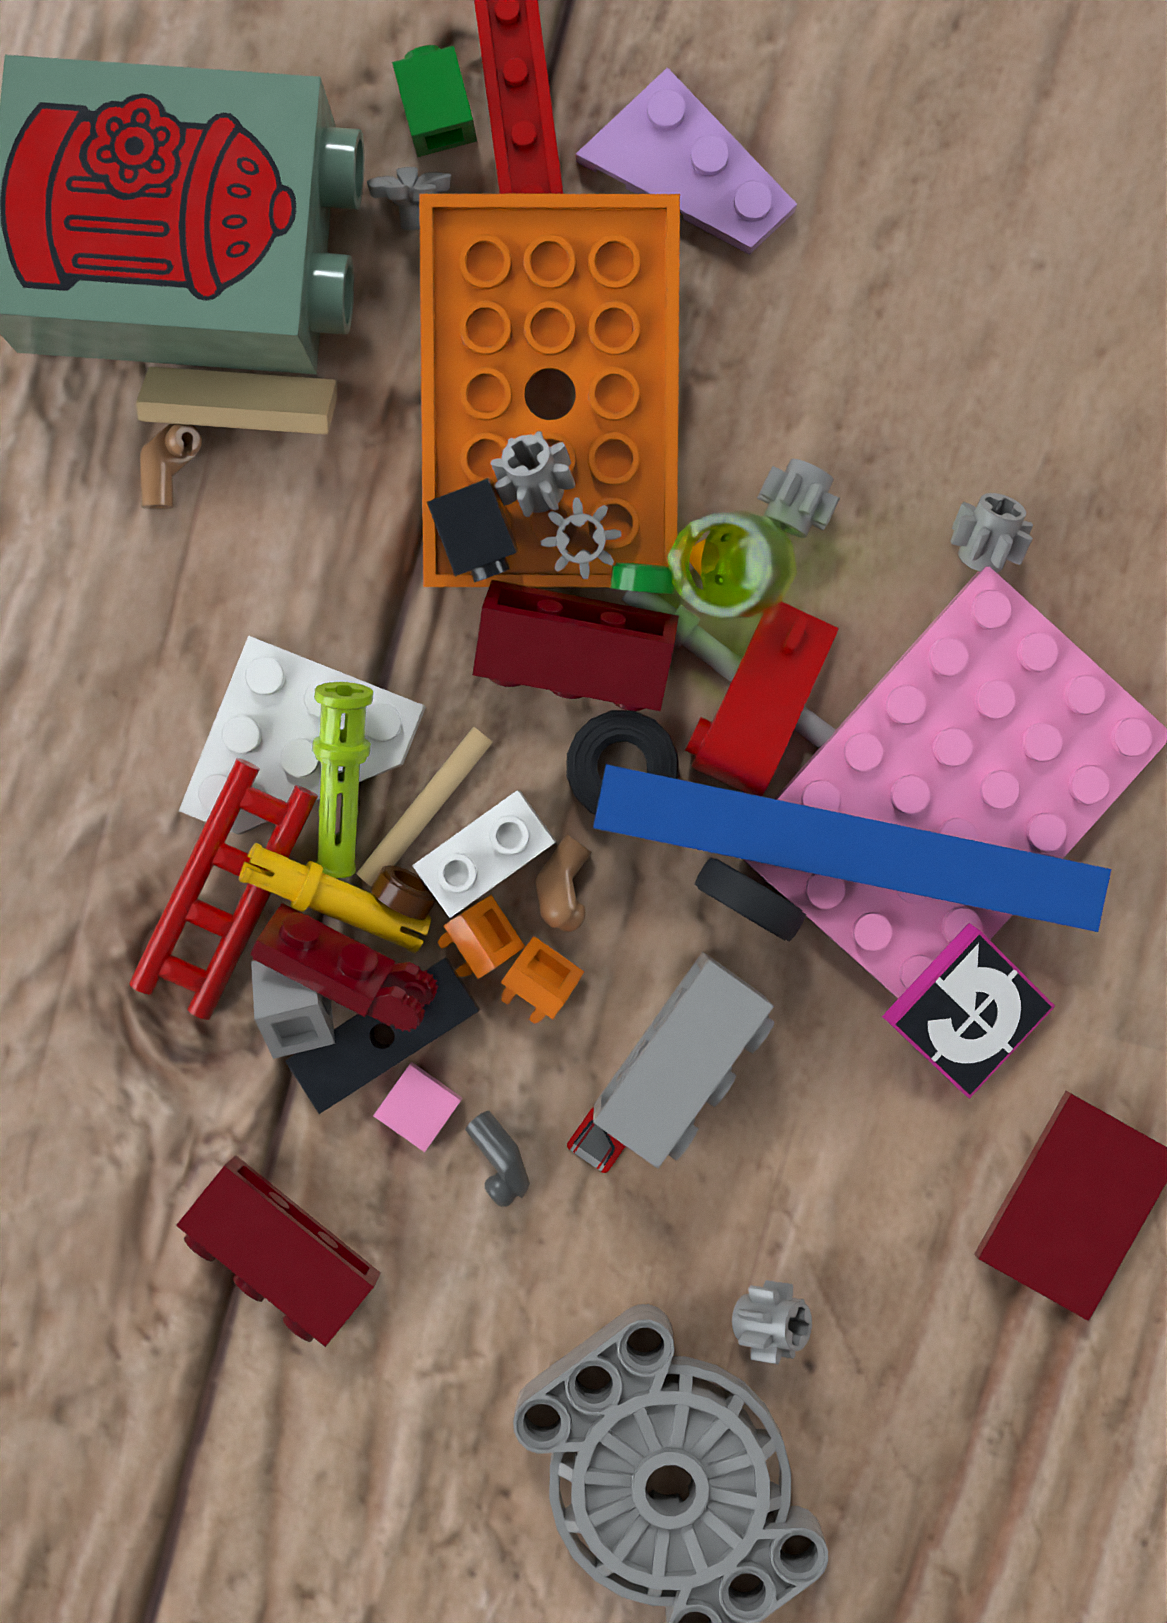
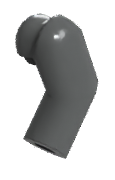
[465,1111,530,1207]

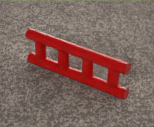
[129,758,318,1020]

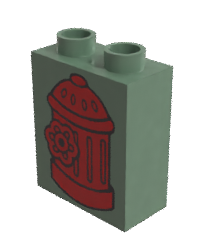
[0,55,365,374]

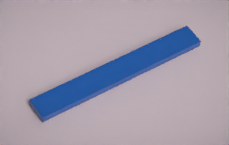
[593,764,1112,932]

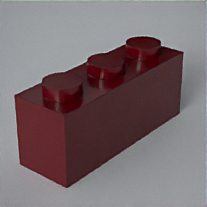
[472,580,679,712]
[176,1155,381,1347]

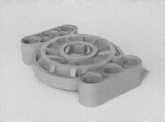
[513,1304,828,1623]

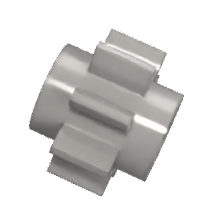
[491,431,575,517]
[757,459,840,538]
[950,493,1033,573]
[541,497,622,579]
[732,1280,812,1365]

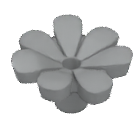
[367,167,451,230]

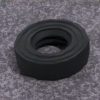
[566,710,678,815]
[694,857,806,942]

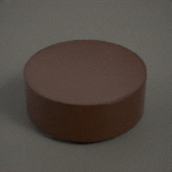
[371,865,436,920]

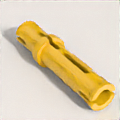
[239,843,431,953]

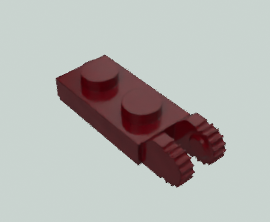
[250,903,439,1032]

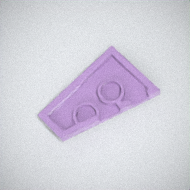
[576,67,797,255]

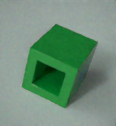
[392,45,477,158]

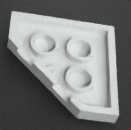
[179,635,426,834]

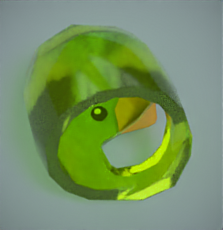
[667,510,798,619]

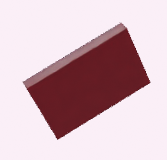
[974,1091,1167,1321]

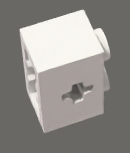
[412,790,557,918]

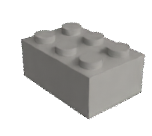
[593,951,774,1168]

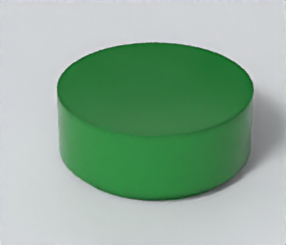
[610,562,676,594]

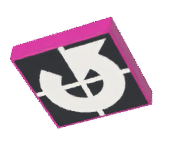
[882,923,1055,1099]

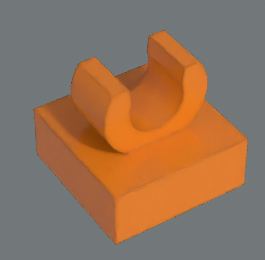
[438,894,525,979]
[500,936,585,1024]

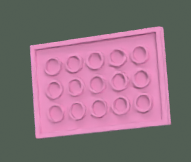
[742,566,1167,999]

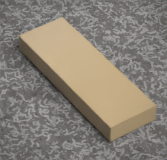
[136,366,337,434]

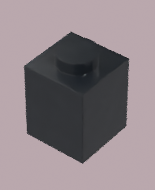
[427,478,519,583]

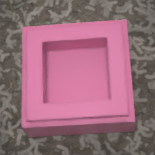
[373,1062,462,1152]

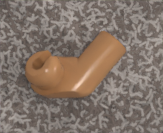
[140,423,202,509]
[535,834,592,932]

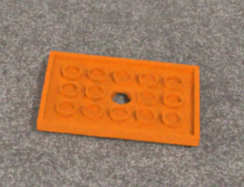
[419,194,680,588]

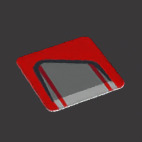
[567,1107,626,1173]

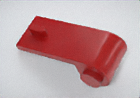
[685,596,839,797]

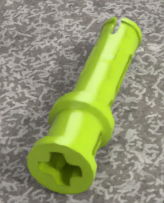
[312,682,374,878]

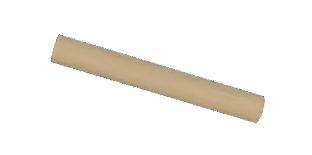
[356,727,493,886]

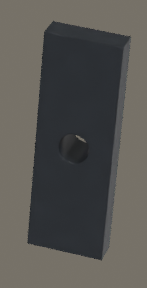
[285,956,480,1114]

